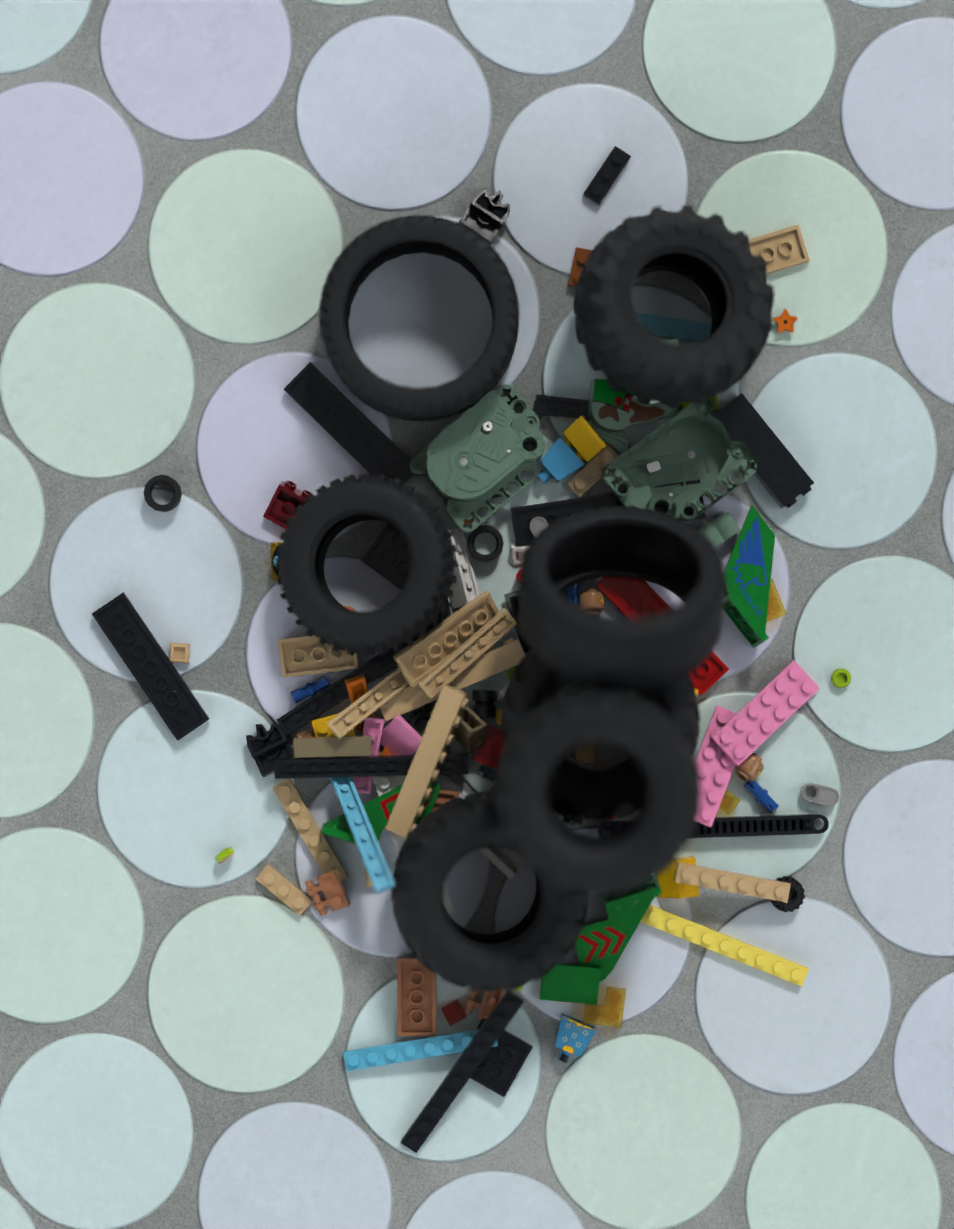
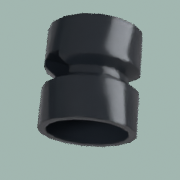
[472,690,497,718]

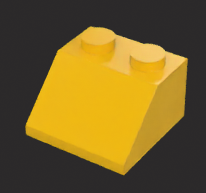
[562,416,606,464]
[656,855,699,898]

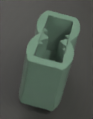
[697,511,741,547]

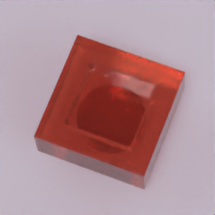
[441,999,467,1026]

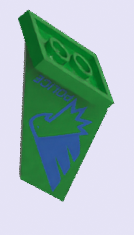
[723,505,775,648]

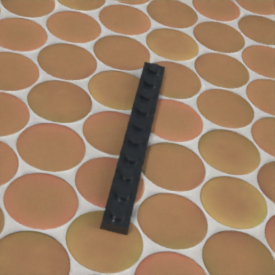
[277,617,442,736]
[274,753,468,779]
[400,991,524,1153]

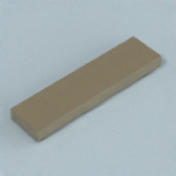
[294,736,372,758]

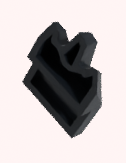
[459,187,510,244]
[246,723,294,777]

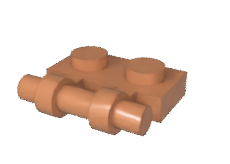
[305,870,351,916]
[464,988,505,1019]

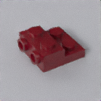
[263,480,313,530]

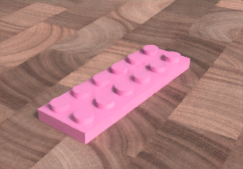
[711,660,820,766]
[696,706,736,827]

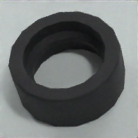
[144,475,182,512]
[467,525,503,562]

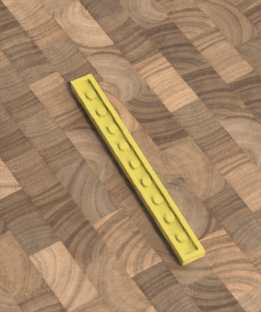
[640,904,809,986]

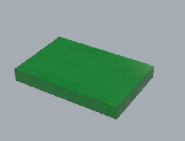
[540,962,601,1005]

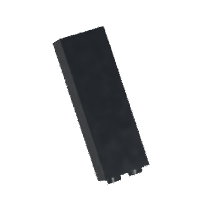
[713,393,814,508]

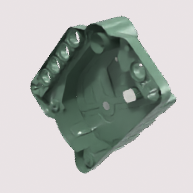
[410,385,545,534]
[602,399,760,521]

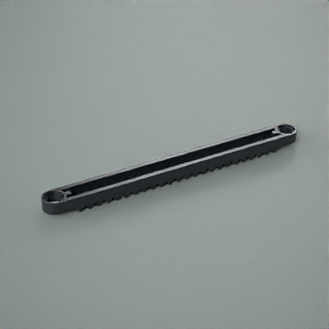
[598,814,829,838]

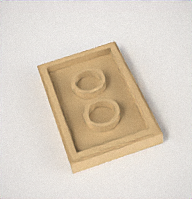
[749,225,810,275]

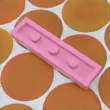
[353,716,385,794]

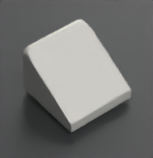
[511,541,529,565]

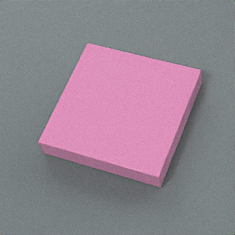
[380,714,422,755]

